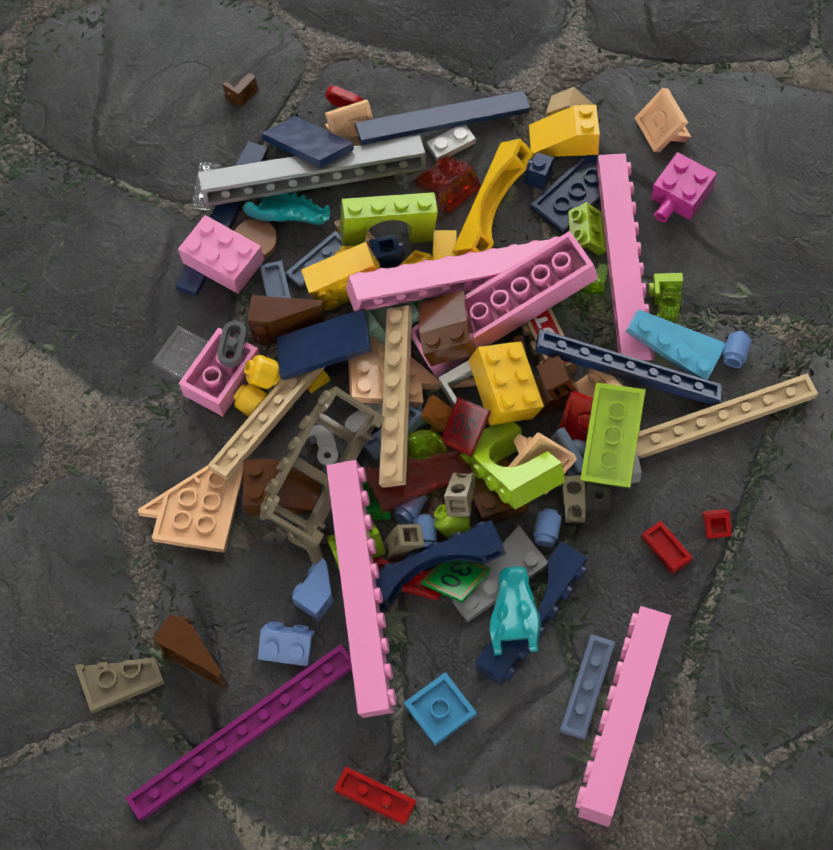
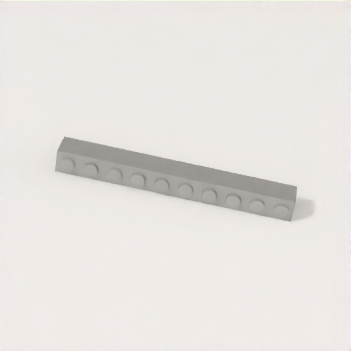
[199,135,426,207]

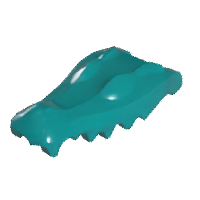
[243,192,330,226]
[490,566,541,656]

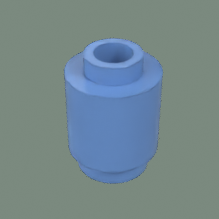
[723,331,752,368]
[533,508,562,547]
[412,514,437,553]

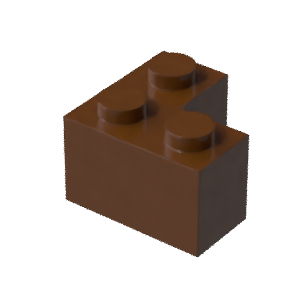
[534,356,581,418]

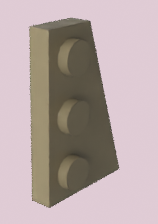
[75,658,165,714]

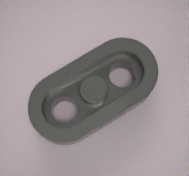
[217,321,247,367]

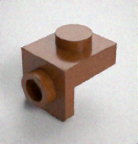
[421,395,453,433]

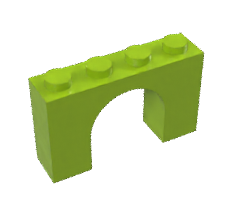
[340,192,438,246]
[459,422,565,510]

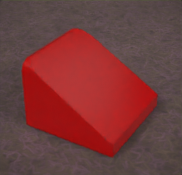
[702,509,732,539]

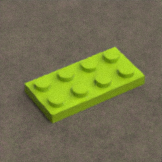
[580,382,646,488]

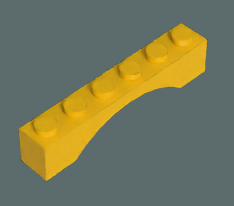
[452,139,534,256]

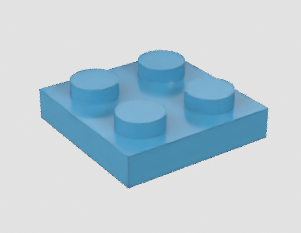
[404,672,477,746]

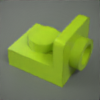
[648,273,683,305]

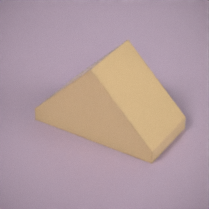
[546,87,594,116]

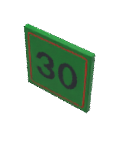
[421,561,491,603]

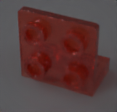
[415,156,481,213]

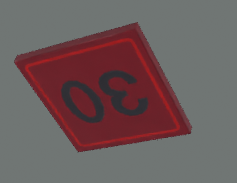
[439,397,491,457]

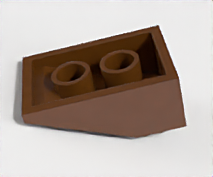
[418,290,476,366]
[248,295,326,345]
[455,457,529,525]
[243,459,320,516]
[153,613,229,691]

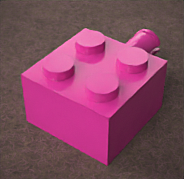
[651,152,717,223]

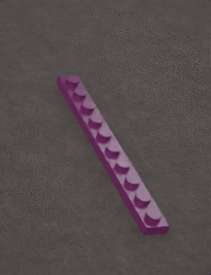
[125,644,352,821]

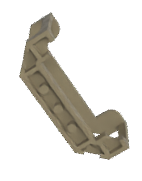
[259,386,385,548]

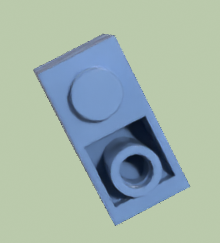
[292,558,334,622]

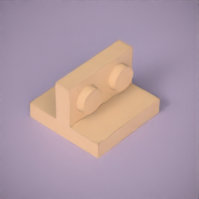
[635,88,691,153]
[325,100,379,146]
[508,432,577,495]

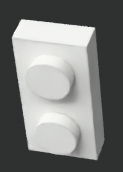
[426,125,476,163]

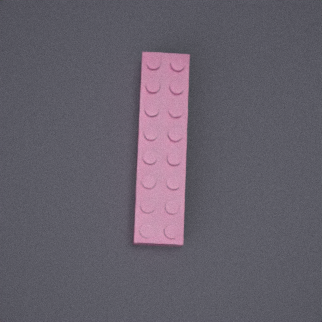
[411,231,598,378]
[575,606,671,827]

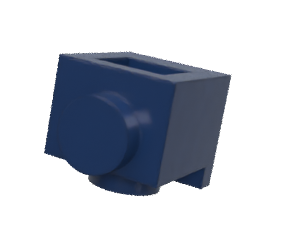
[524,152,554,190]
[369,234,405,267]

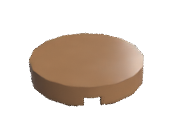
[235,219,277,259]

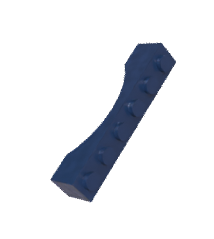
[376,520,506,611]
[476,541,588,686]

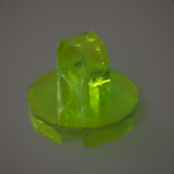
[406,430,447,476]

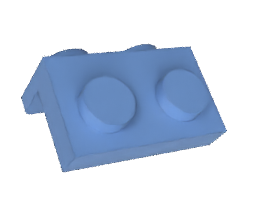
[258,622,315,666]

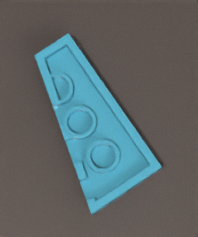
[625,310,726,380]

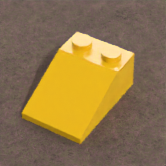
[529,105,600,158]

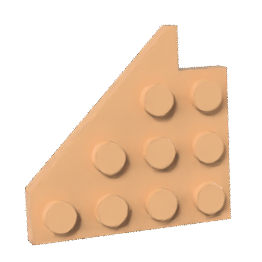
[348,336,440,408]
[138,463,244,553]

